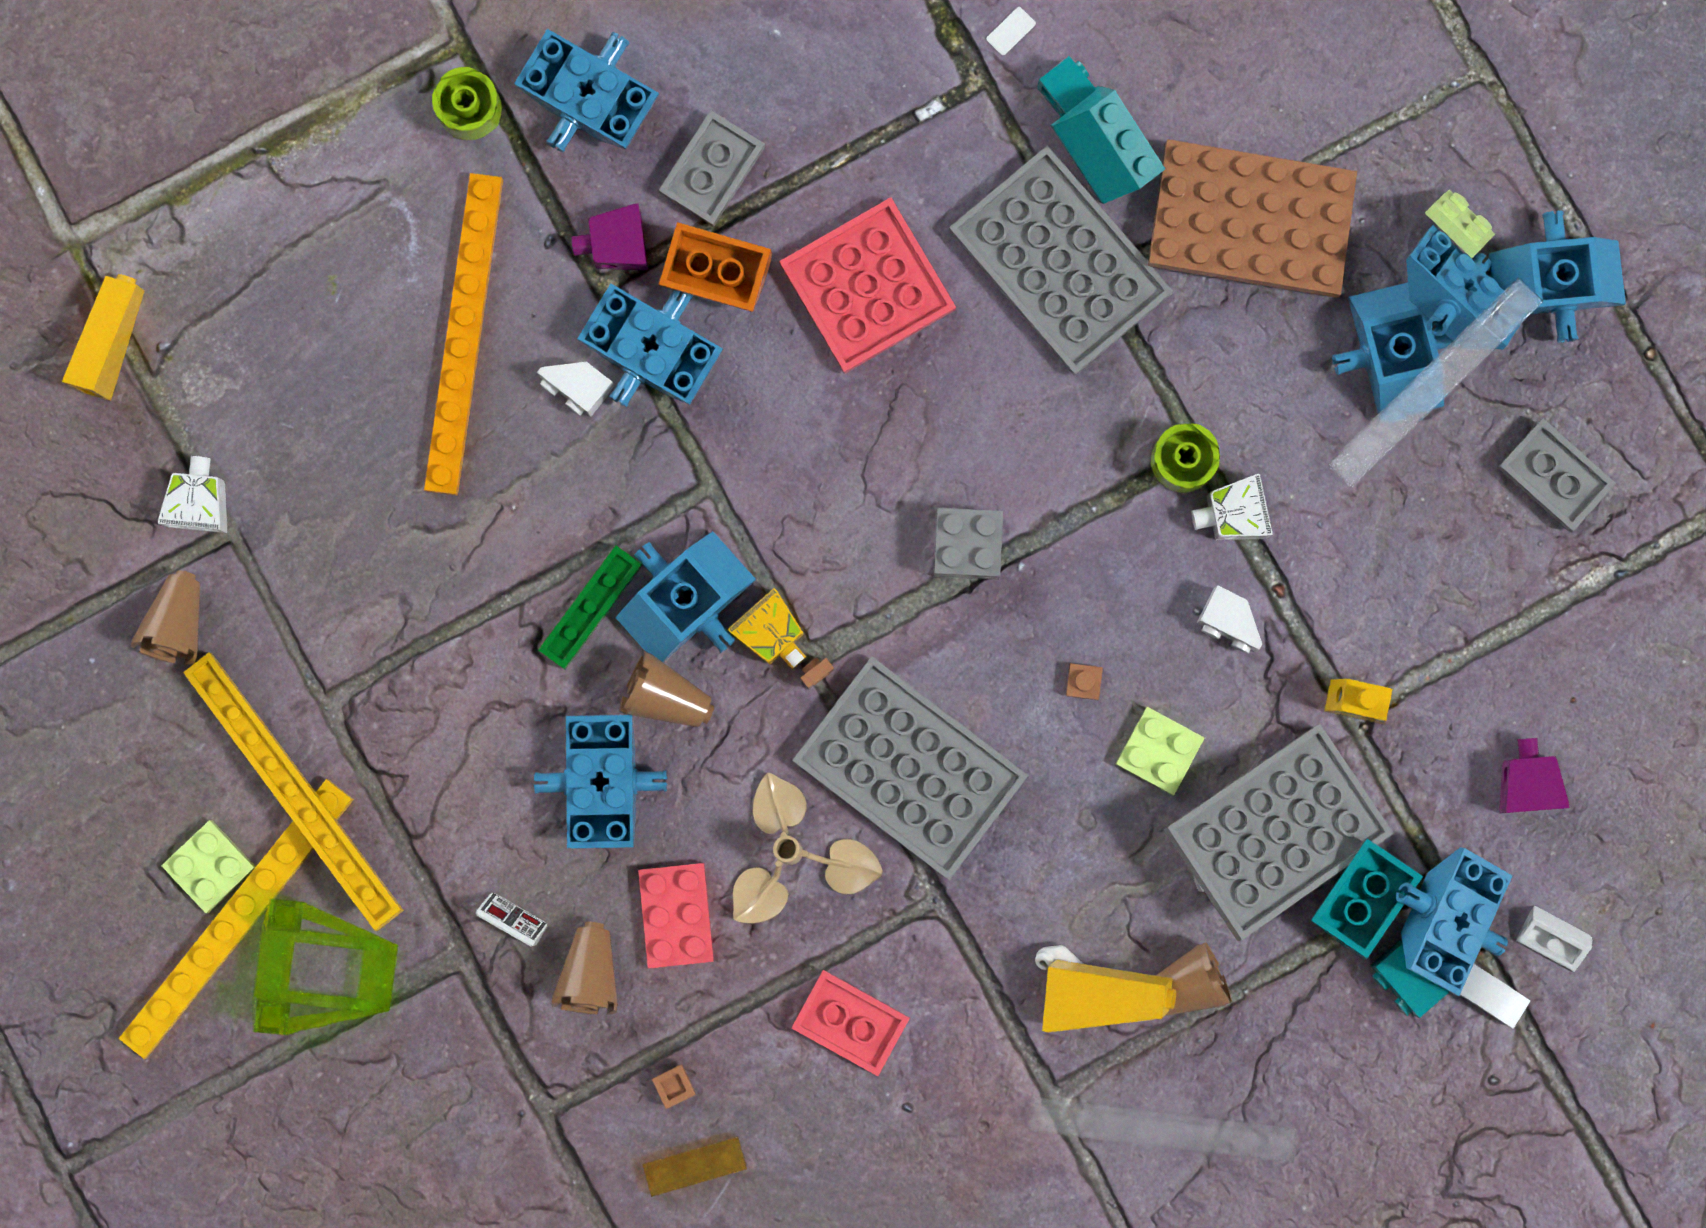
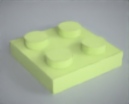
[1425,190,1495,258]
[1115,707,1205,796]
[161,820,256,913]

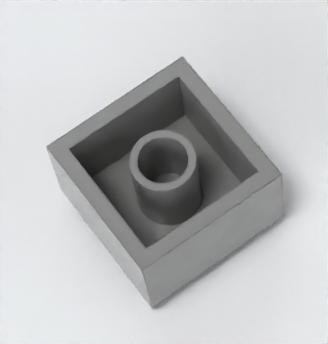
[934,508,1003,580]

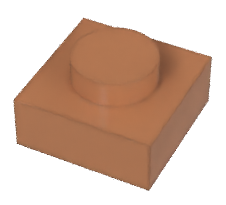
[800,658,834,690]
[1066,663,1103,700]
[652,1064,697,1109]

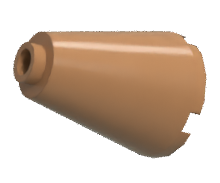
[131,570,201,665]
[619,651,714,727]
[551,922,618,1015]
[1156,942,1232,1016]

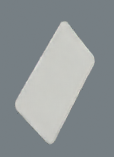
[986,7,1036,55]

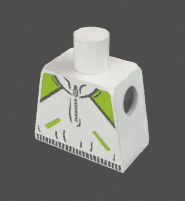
[158,456,227,533]
[1191,474,1273,540]

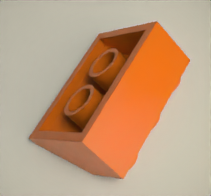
[659,222,773,312]

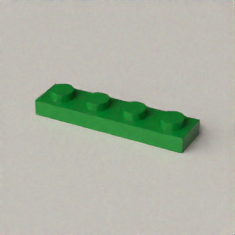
[538,545,643,670]

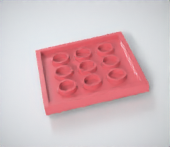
[779,197,956,374]

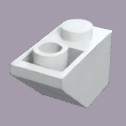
[537,362,615,417]
[1197,585,1262,654]

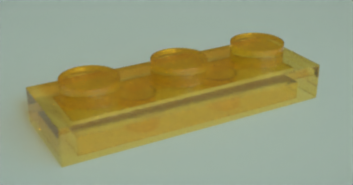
[642,1136,747,1197]

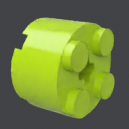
[432,67,502,140]
[1150,423,1220,493]

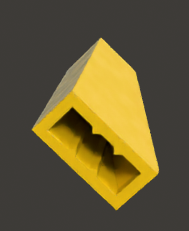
[62,274,145,401]
[1042,960,1176,1032]

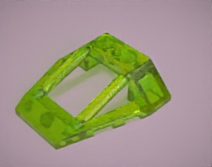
[252,898,398,1035]

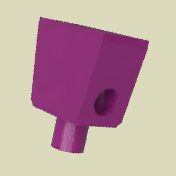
[571,203,649,271]
[1499,738,1570,813]

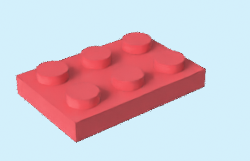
[638,863,714,969]
[791,969,910,1076]

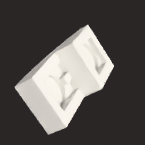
[1460,964,1530,1029]

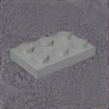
[658,110,765,227]
[1497,418,1616,533]

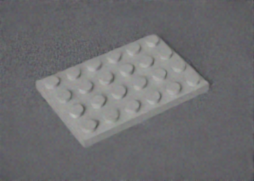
[949,145,1174,376]
[792,656,1029,880]
[1163,724,1394,941]

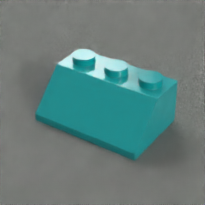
[1050,86,1165,204]
[1311,838,1423,960]

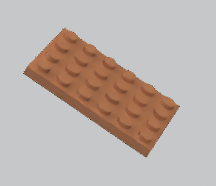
[1148,139,1357,298]

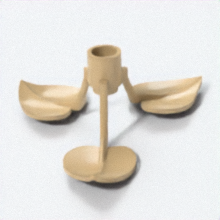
[733,773,883,923]

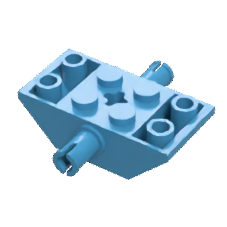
[514,29,659,153]
[1488,211,1626,343]
[1406,225,1528,350]
[1332,282,1457,422]
[577,283,723,407]
[615,531,756,662]
[534,715,667,848]
[1396,847,1513,996]

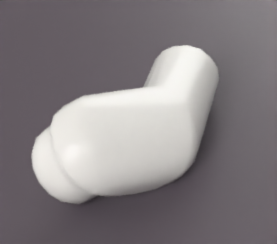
[1035,945,1083,970]

